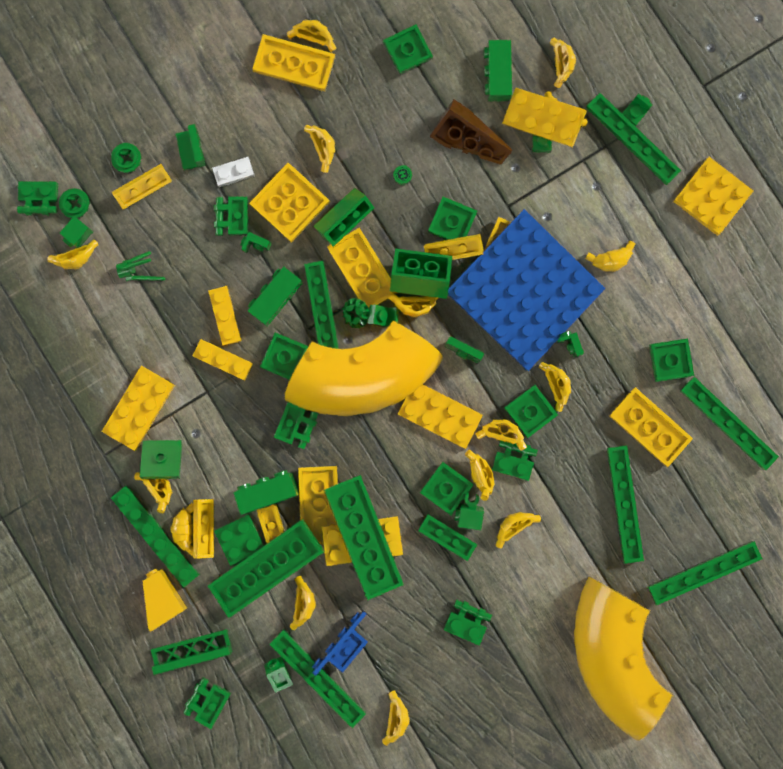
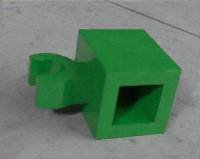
[455,492,484,530]

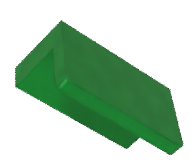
[176,124,206,170]

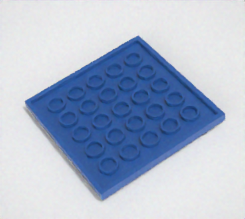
[448,209,606,371]

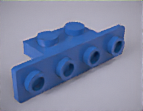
[312,611,368,676]

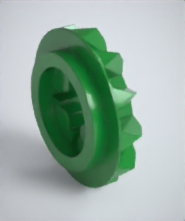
[111,143,142,173]
[59,188,90,218]
[342,298,369,329]

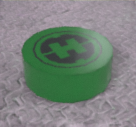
[393,165,412,185]

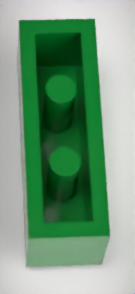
[484,40,512,101]
[313,188,375,247]
[248,266,303,327]

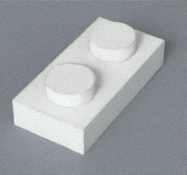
[212,157,255,187]

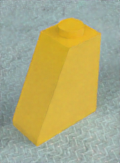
[143,569,187,632]

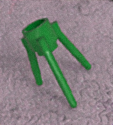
[116,251,165,281]

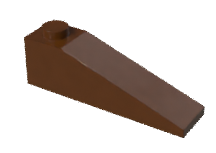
[429,99,513,165]

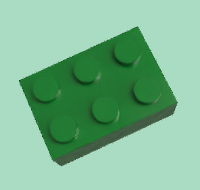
[390,249,452,299]
[233,470,299,515]

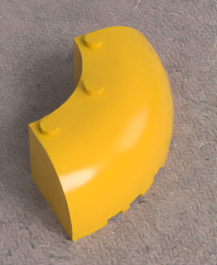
[285,321,443,416]
[574,577,673,740]

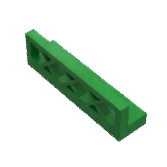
[151,629,233,675]

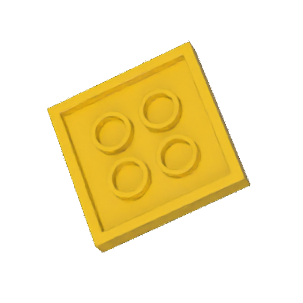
[673,157,753,236]
[249,163,330,243]

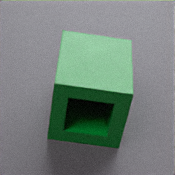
[59,216,93,248]

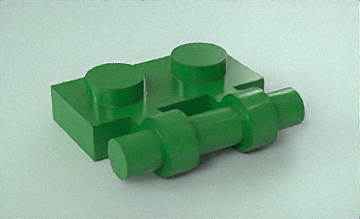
[17,181,58,215]
[214,197,248,236]
[274,402,318,450]
[492,441,538,481]
[443,599,492,646]
[183,677,231,729]

